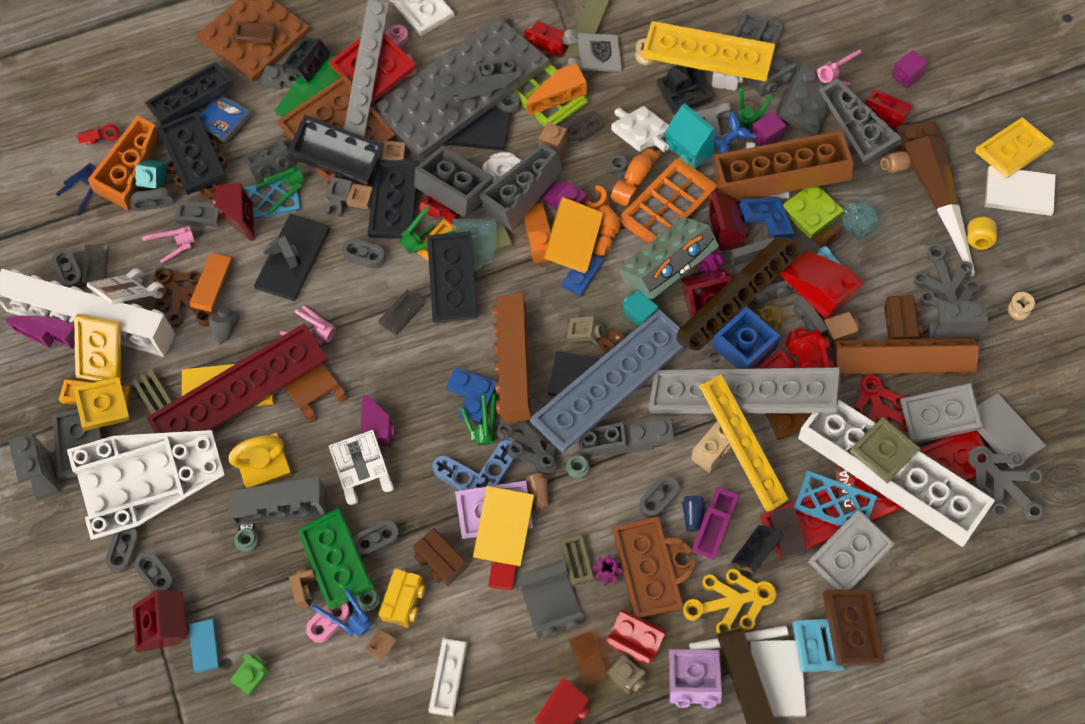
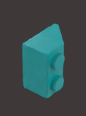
[665,103,715,169]

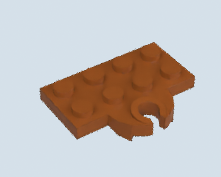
[612,517,695,619]

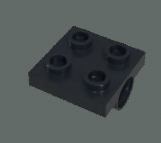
[656,65,713,116]

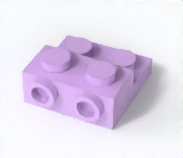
[669,649,722,708]

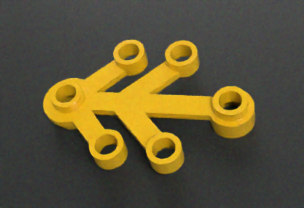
[683,569,776,633]

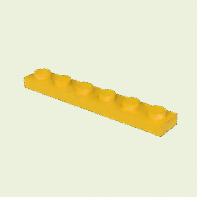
[699,374,789,512]

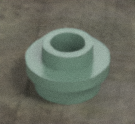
[566,455,589,478]
[234,528,259,552]
[356,588,380,612]

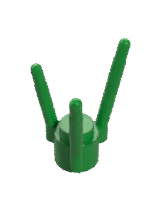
[739,87,773,129]
[255,166,304,214]
[399,206,455,254]
[460,393,497,445]

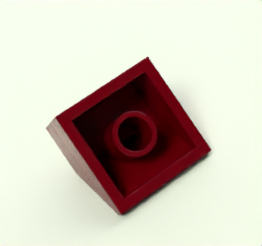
[212,182,255,241]
[708,191,749,251]
[681,269,737,325]
[133,590,188,652]

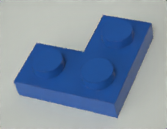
[739,197,795,239]
[562,254,604,297]
[446,368,496,425]

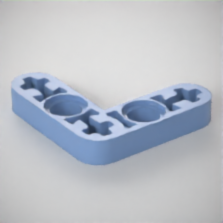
[432,440,518,491]

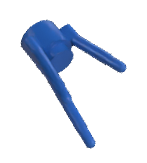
[312,588,374,637]

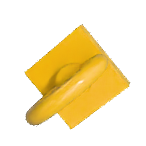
[229,432,292,488]

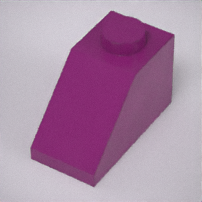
[541,182,587,211]
[360,395,396,446]

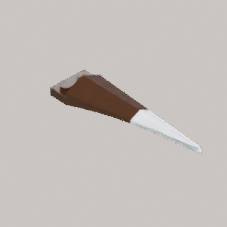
[893,121,975,277]

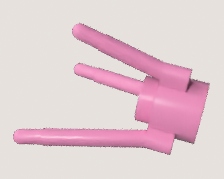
[817,50,861,86]
[142,226,195,263]
[280,305,336,345]

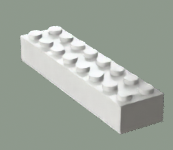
[0,269,176,357]
[798,399,995,547]

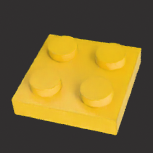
[73,377,130,431]

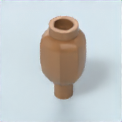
[881,151,911,173]

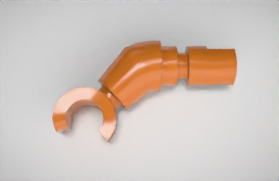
[611,149,662,206]
[585,185,620,256]

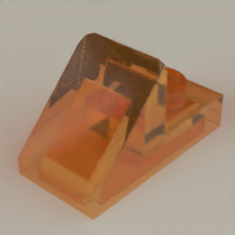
[568,631,608,687]

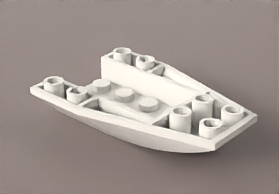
[67,430,225,540]

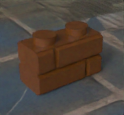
[884,295,923,339]
[413,528,468,586]

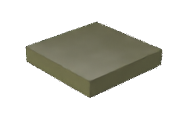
[850,417,920,484]

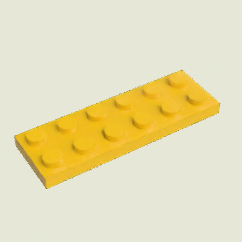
[642,21,775,82]

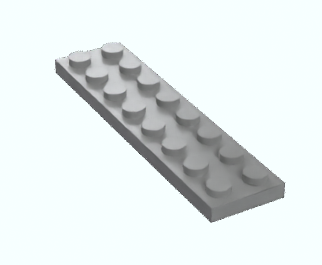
[648,368,841,414]

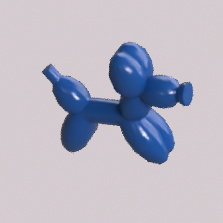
[711,111,756,168]

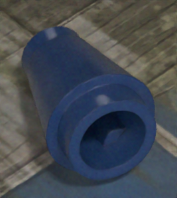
[682,496,705,532]

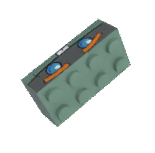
[618,217,719,299]

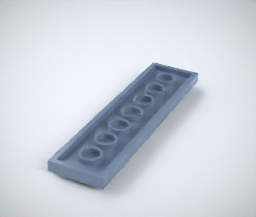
[530,309,691,453]

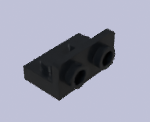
[281,37,330,82]
[731,525,782,577]

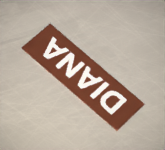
[834,465,857,513]

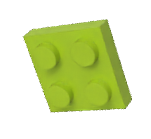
[783,186,844,239]

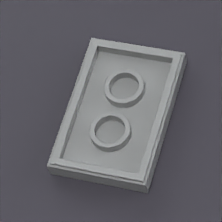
[900,383,983,444]
[977,393,1046,469]
[807,509,895,590]

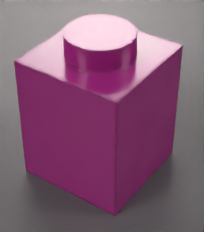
[892,50,928,89]
[752,111,786,146]

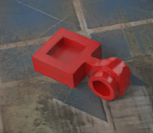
[77,123,119,145]

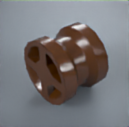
[598,328,625,353]

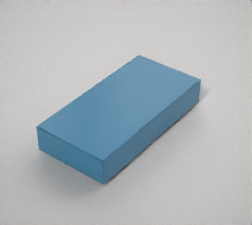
[189,619,220,673]

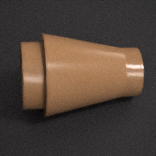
[525,473,549,510]

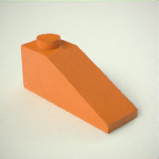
[526,63,587,116]
[524,203,551,264]

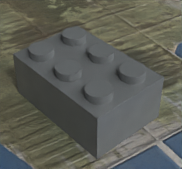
[414,146,493,218]

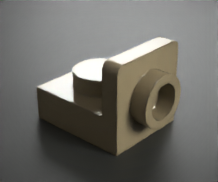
[567,316,605,346]
[607,655,646,695]

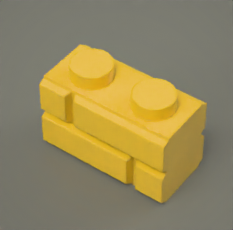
[379,569,426,628]

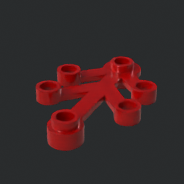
[851,375,908,432]

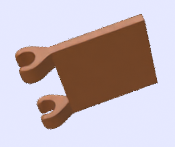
[285,364,347,423]

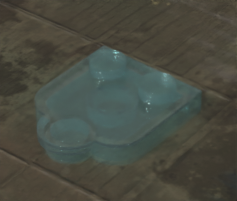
[452,219,497,272]

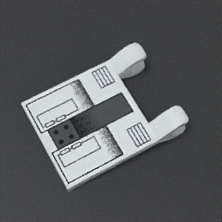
[87,268,164,304]
[329,430,394,505]

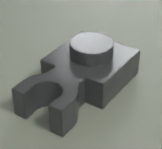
[260,66,299,90]
[325,177,354,217]

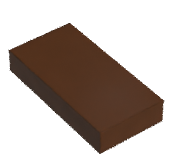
[232,22,277,44]

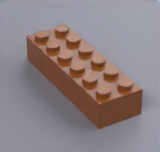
[713,130,853,202]

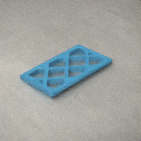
[244,179,300,219]
[794,470,877,527]

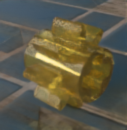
[756,304,783,330]

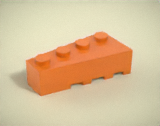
[88,115,159,211]

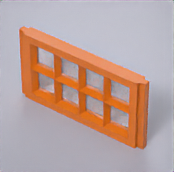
[619,158,718,244]

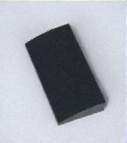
[288,114,384,186]

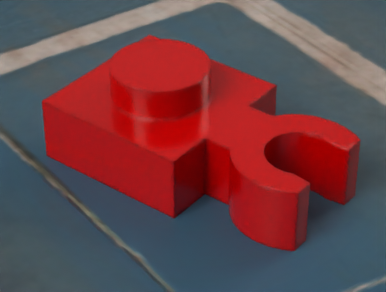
[419,195,459,223]

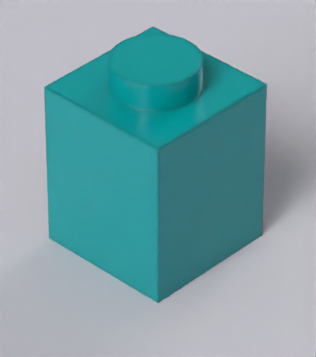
[136,160,166,189]
[623,290,658,327]

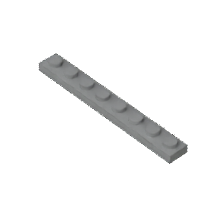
[344,0,389,137]

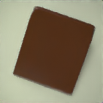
[812,225,842,248]

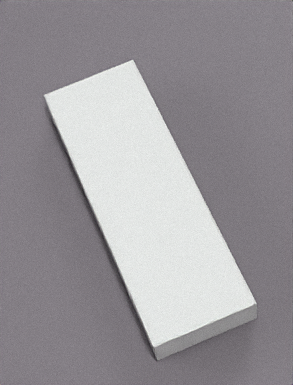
[428,638,468,717]

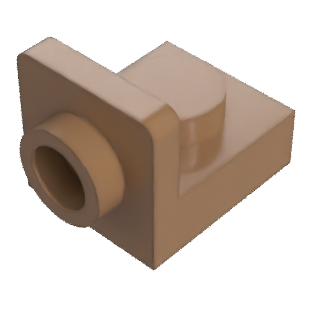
[289,569,317,610]

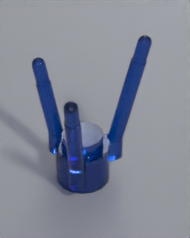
[56,163,97,216]

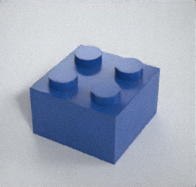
[713,306,780,369]

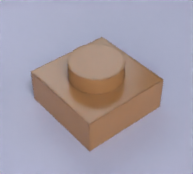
[382,141,405,160]
[346,184,373,210]
[364,630,397,661]

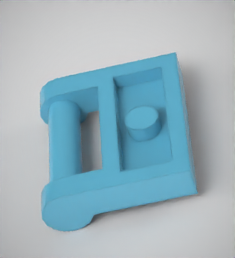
[792,619,845,672]

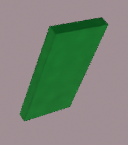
[275,55,341,117]
[298,507,374,611]

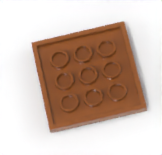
[196,0,311,83]
[277,75,396,185]

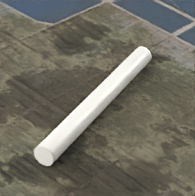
[689,625,788,650]

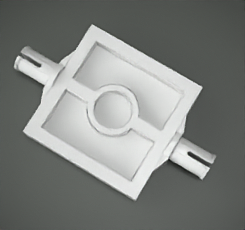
[612,106,669,152]

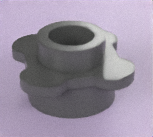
[606,155,631,177]

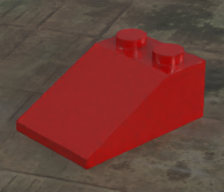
[779,250,864,319]

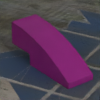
[5,316,75,349]
[691,487,739,560]

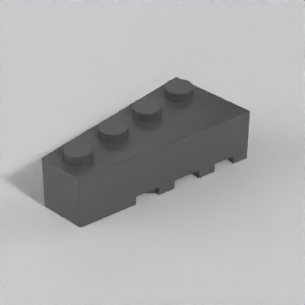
[819,78,903,167]
[479,143,563,231]
[228,476,327,526]

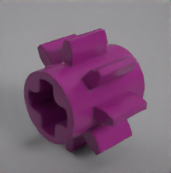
[696,249,724,273]
[592,554,623,587]

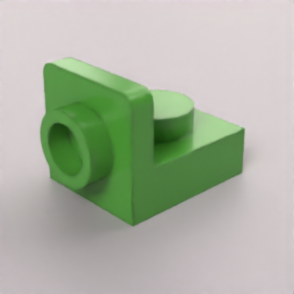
[230,653,269,696]

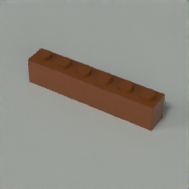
[493,293,531,423]
[833,338,979,377]

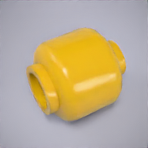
[967,217,997,250]

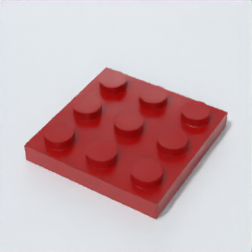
[329,33,417,104]

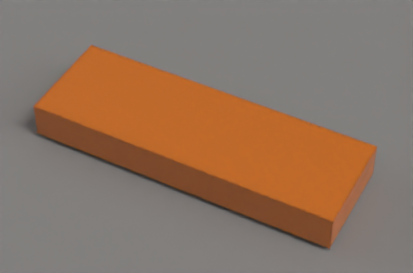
[190,253,232,312]

